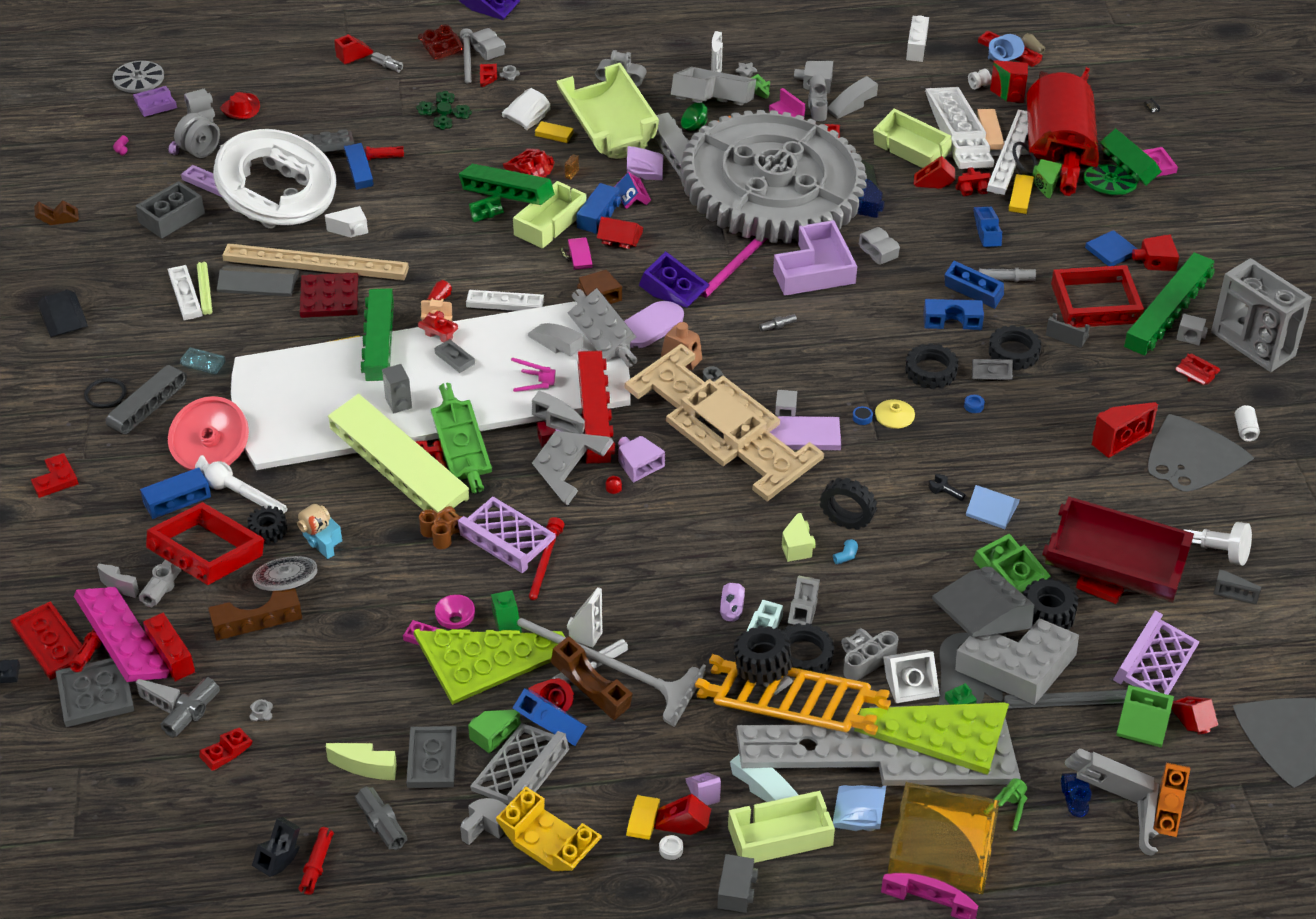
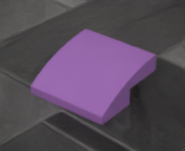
[133,86,177,117]

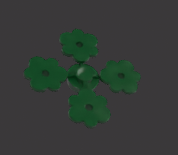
[416,91,472,130]

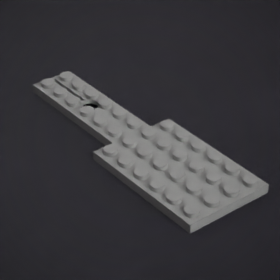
[736,706,1021,786]

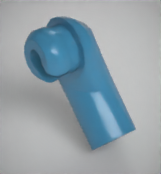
[833,539,858,564]

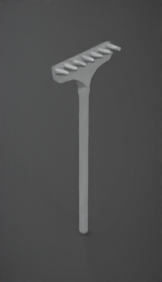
[517,618,706,727]

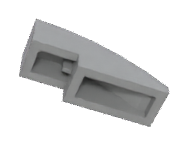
[827,76,878,119]
[528,323,584,356]
[532,390,585,434]

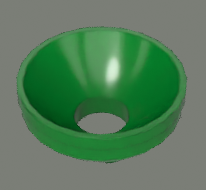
[681,102,708,131]

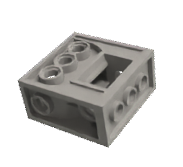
[1211,258,1312,372]

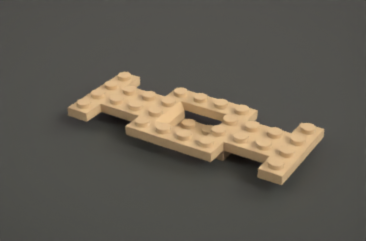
[625,343,824,501]

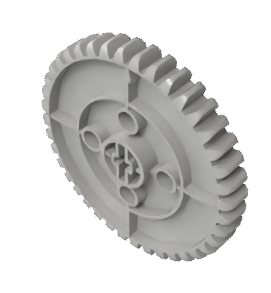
[680,110,867,243]

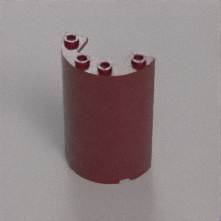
[1042,496,1194,603]

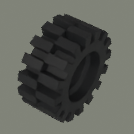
[247,506,287,544]

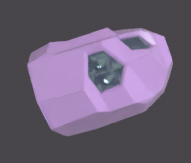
[720,583,745,622]

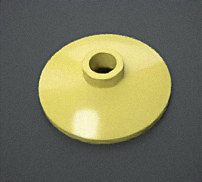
[875,400,915,429]

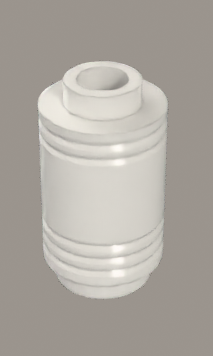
[1235,406,1260,441]

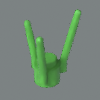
[984,778,1027,831]

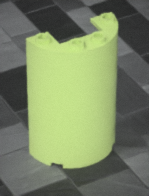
[556,63,659,159]

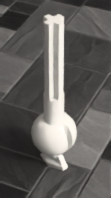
[195,455,288,514]

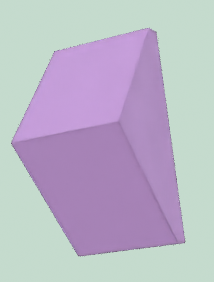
[686,772,721,806]

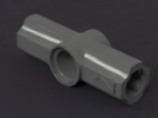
[160,677,220,738]
[355,786,407,850]

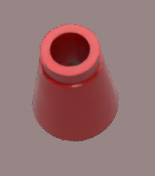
[427,280,452,301]

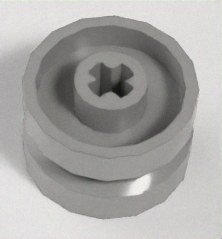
[174,113,220,158]

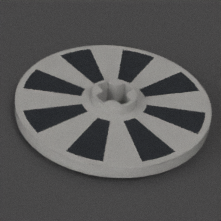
[113,61,164,93]

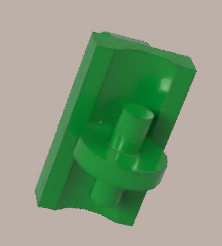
[469,195,504,222]

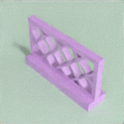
[458,497,556,573]
[1113,610,1199,695]

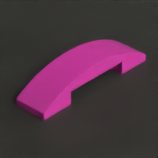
[881,873,978,919]

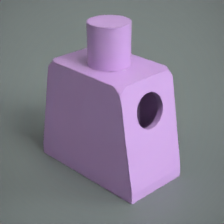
[618,436,665,483]

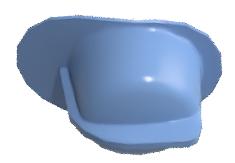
[988,34,1024,61]

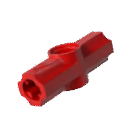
[1060,151,1080,196]

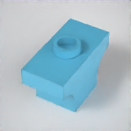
[303,517,342,559]

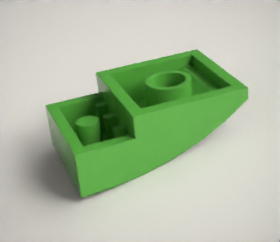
[973,534,1051,593]

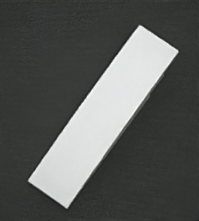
[925,87,994,169]

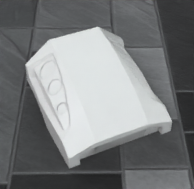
[502,88,550,130]

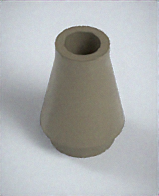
[1021,33,1045,54]

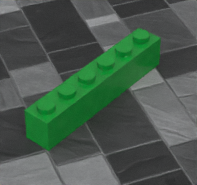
[459,163,555,205]
[361,288,394,381]

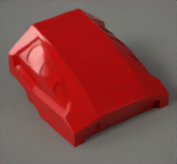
[503,149,554,177]

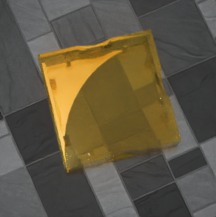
[888,782,1000,895]

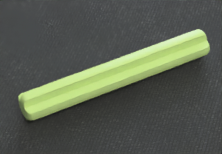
[197,262,212,315]

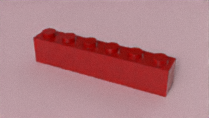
[577,351,615,464]

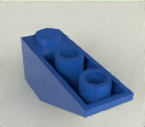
[513,688,587,746]

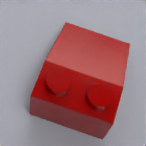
[1092,402,1158,458]

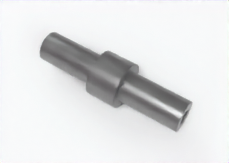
[759,314,797,332]

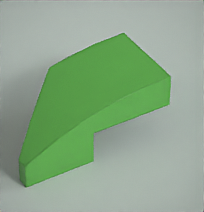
[751,74,770,99]

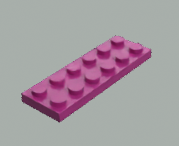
[74,587,170,682]

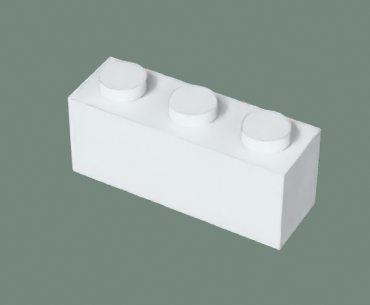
[906,16,929,62]

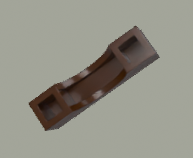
[208,588,302,641]
[551,636,633,720]

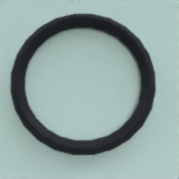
[1012,141,1038,176]
[84,378,127,408]

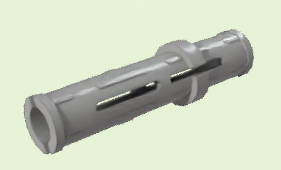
[979,268,1036,282]

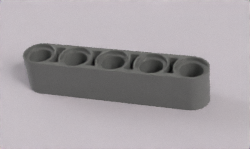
[106,365,187,434]

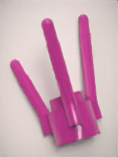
[511,358,556,392]

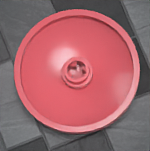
[168,396,249,471]

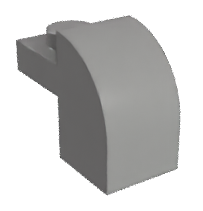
[788,575,820,625]
[460,798,508,845]

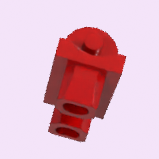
[956,167,991,196]
[418,311,458,343]

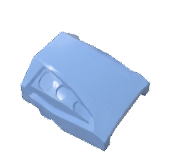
[833,785,886,831]

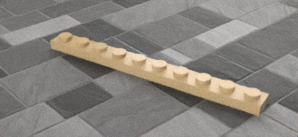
[222,244,409,280]

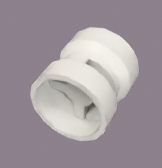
[968,69,991,89]

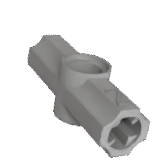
[139,559,182,608]

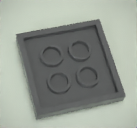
[56,658,134,727]

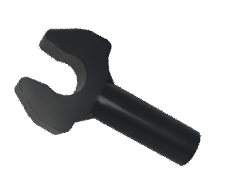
[928,474,966,501]

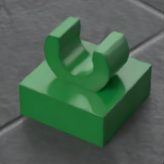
[945,683,977,705]

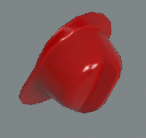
[529,678,574,712]

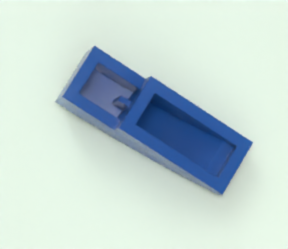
[344,143,373,190]
[974,207,1002,247]

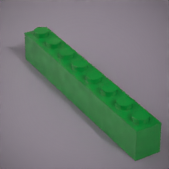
[1124,252,1215,356]

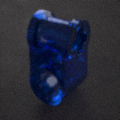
[1061,773,1092,817]

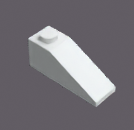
[567,588,602,648]

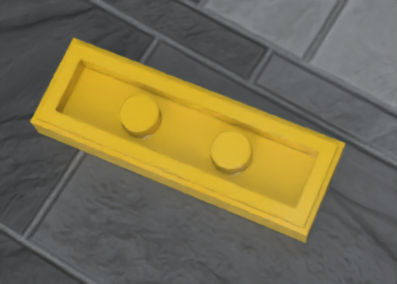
[1009,174,1034,214]

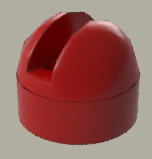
[606,476,622,494]

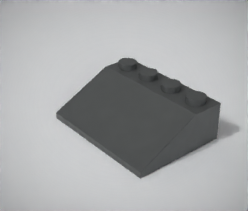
[932,567,1034,638]

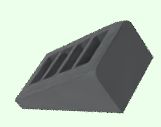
[1213,569,1261,605]

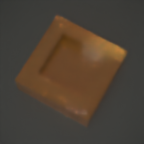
[565,154,579,180]

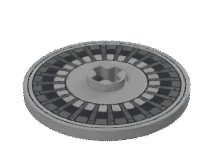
[252,556,318,591]

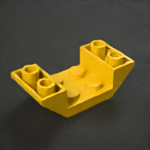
[496,787,601,871]

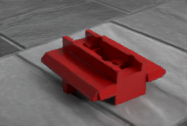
[1175,353,1220,385]

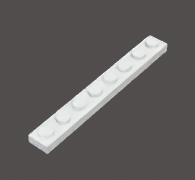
[987,109,1028,195]

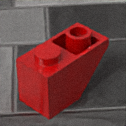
[334,34,373,64]

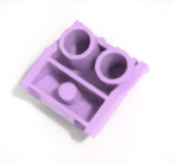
[627,146,663,180]

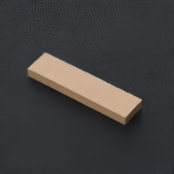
[977,109,1004,150]

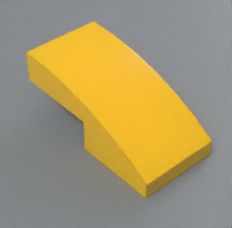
[626,795,660,840]

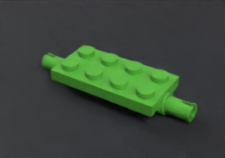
[431,383,492,493]

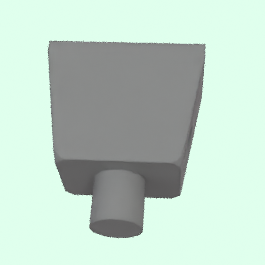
[794,61,833,93]

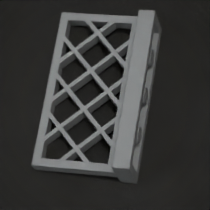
[470,723,569,804]

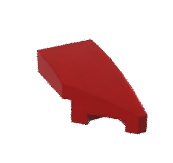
[480,64,497,87]

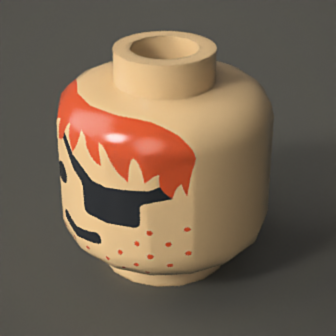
[297,504,330,535]

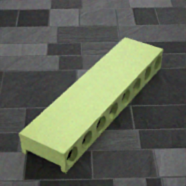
[328,394,469,513]

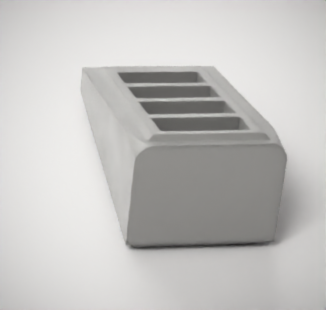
[136,679,181,714]

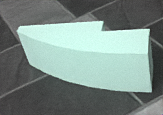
[747,600,783,631]
[730,754,798,802]

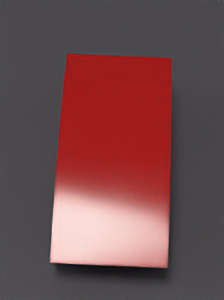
[199,727,252,771]

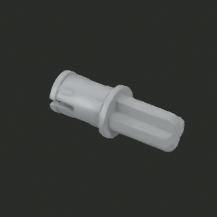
[371,52,403,73]

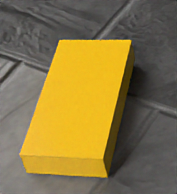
[535,121,574,143]

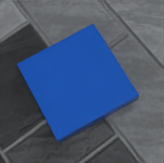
[1085,230,1137,266]

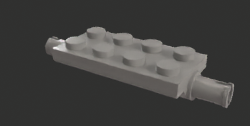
[567,288,637,367]

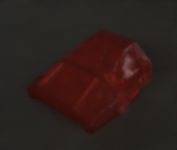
[418,24,464,59]

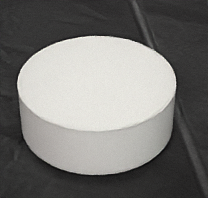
[659,835,683,860]

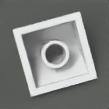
[883,650,940,703]

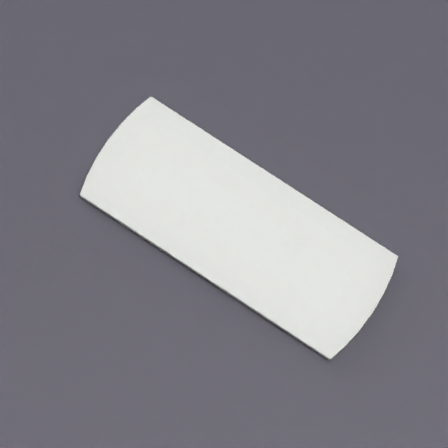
[231,301,630,470]

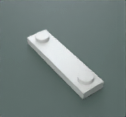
[168,265,202,320]
[466,290,544,311]

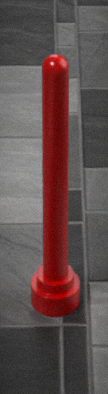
[529,517,565,601]

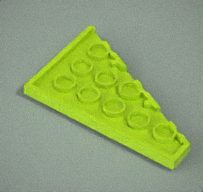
[414,629,565,705]
[854,703,1009,775]

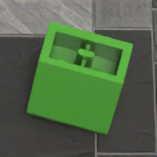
[1116,685,1174,748]

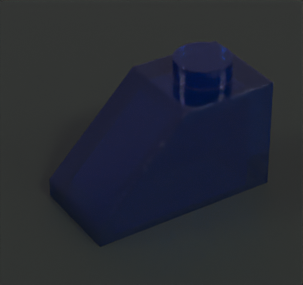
[857,179,885,218]

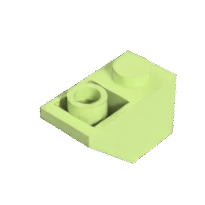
[782,513,815,562]

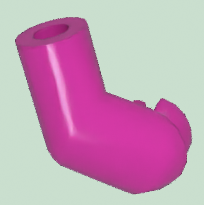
[113,135,129,156]

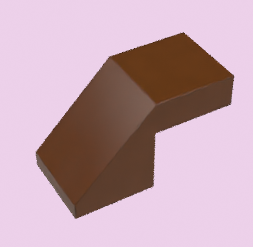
[34,200,79,225]

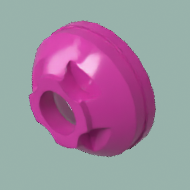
[435,595,475,629]

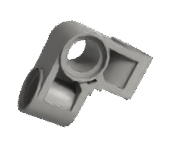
[808,75,828,121]

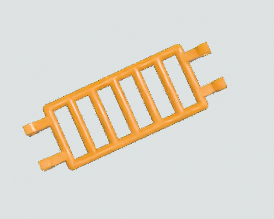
[695,654,891,735]

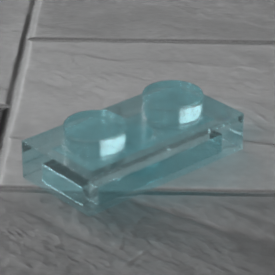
[180,347,225,374]

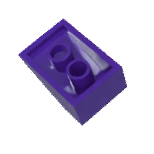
[459,0,520,20]
[639,251,710,308]

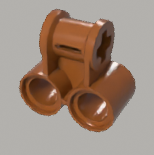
[419,506,463,549]

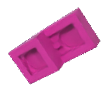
[568,237,592,270]

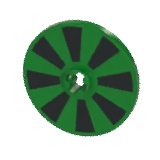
[1084,165,1138,195]

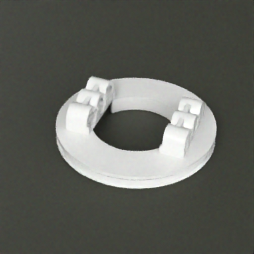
[213,129,336,228]

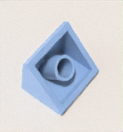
[966,485,1020,529]

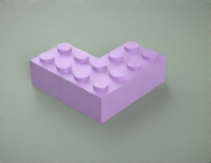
[773,220,857,295]

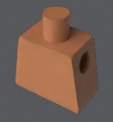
[661,322,702,370]

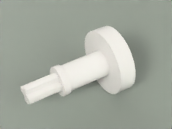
[1183,522,1252,566]

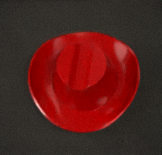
[220,92,260,119]

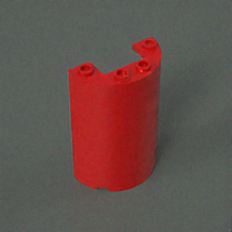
[1027,72,1099,167]

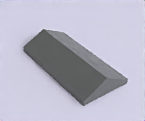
[217,265,299,297]

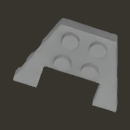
[532,431,614,506]

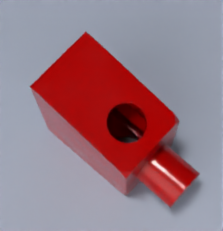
[1132,235,1179,271]

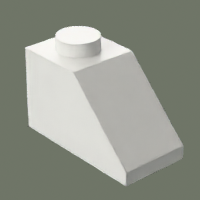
[325,206,368,238]

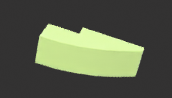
[326,743,397,780]

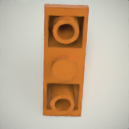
[1153,762,1190,837]

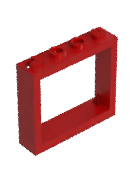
[1051,265,1144,328]
[146,502,264,585]

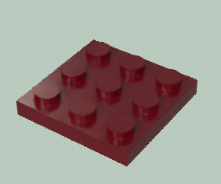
[300,273,359,318]

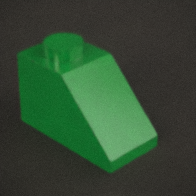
[491,590,522,633]

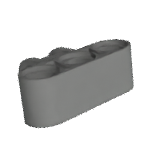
[595,50,647,86]
[841,628,898,681]

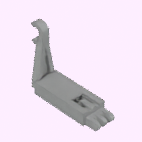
[1065,749,1159,856]

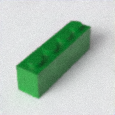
[1100,128,1162,186]

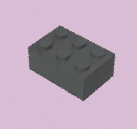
[136,181,205,239]

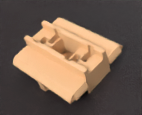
[421,298,452,321]

